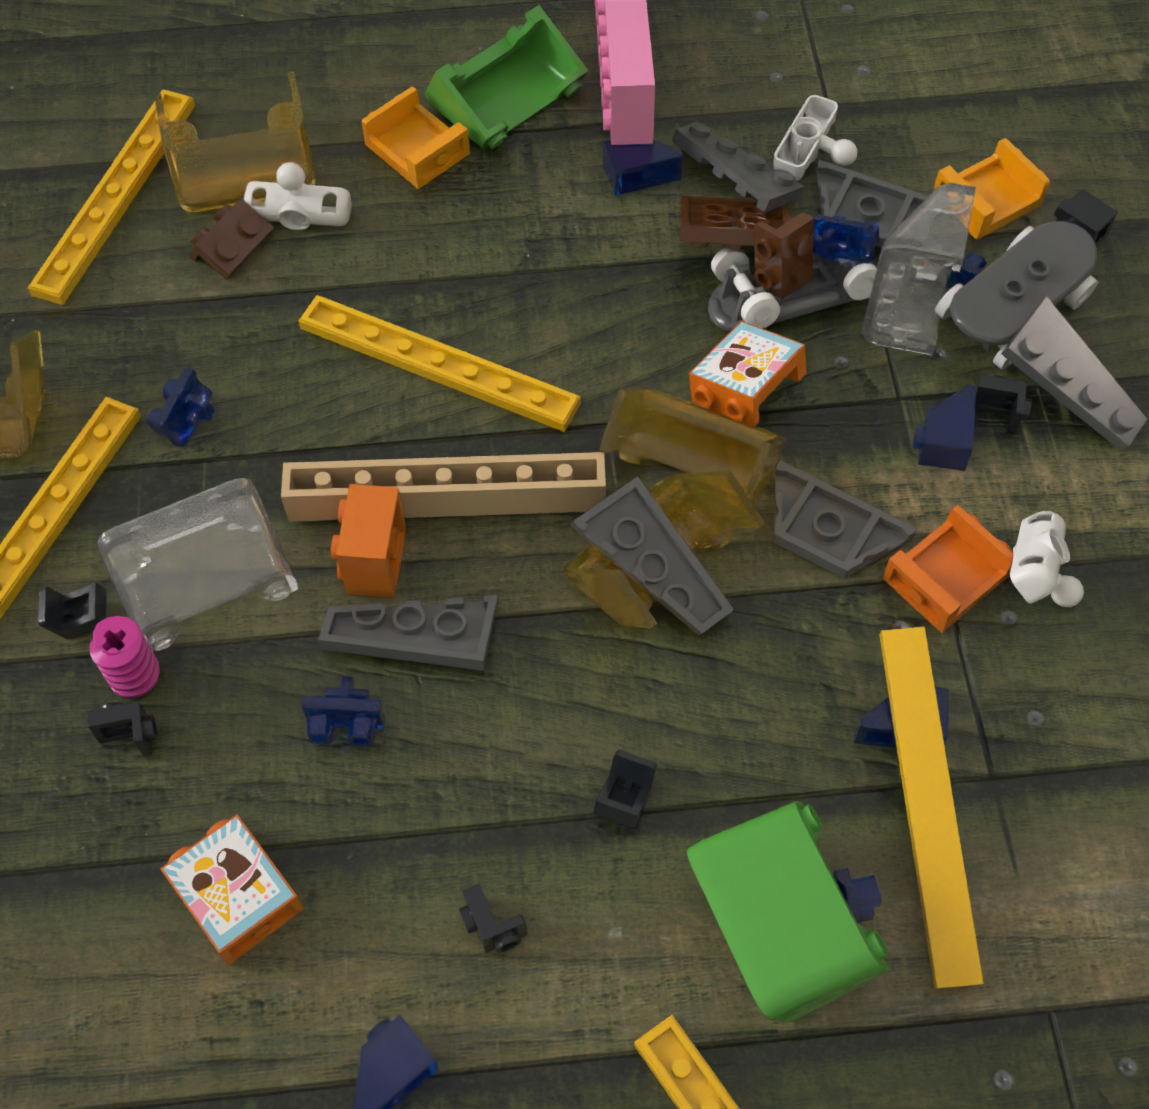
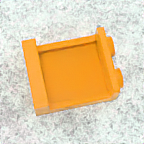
[361,86,470,189]
[932,138,1050,240]

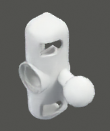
[773,95,858,181]
[244,162,352,231]
[1010,511,1084,608]

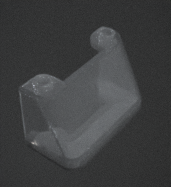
[862,183,976,356]
[97,478,299,651]

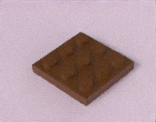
[680,196,791,250]

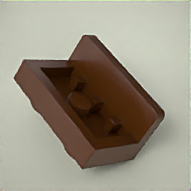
[189,198,274,279]
[754,212,814,299]

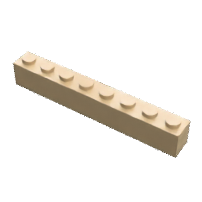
[281,452,606,522]

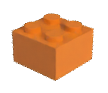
[331,484,407,599]

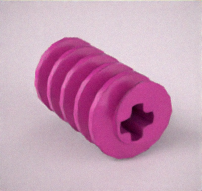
[90,616,160,699]

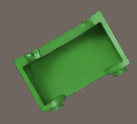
[424,5,589,150]
[687,801,890,1022]

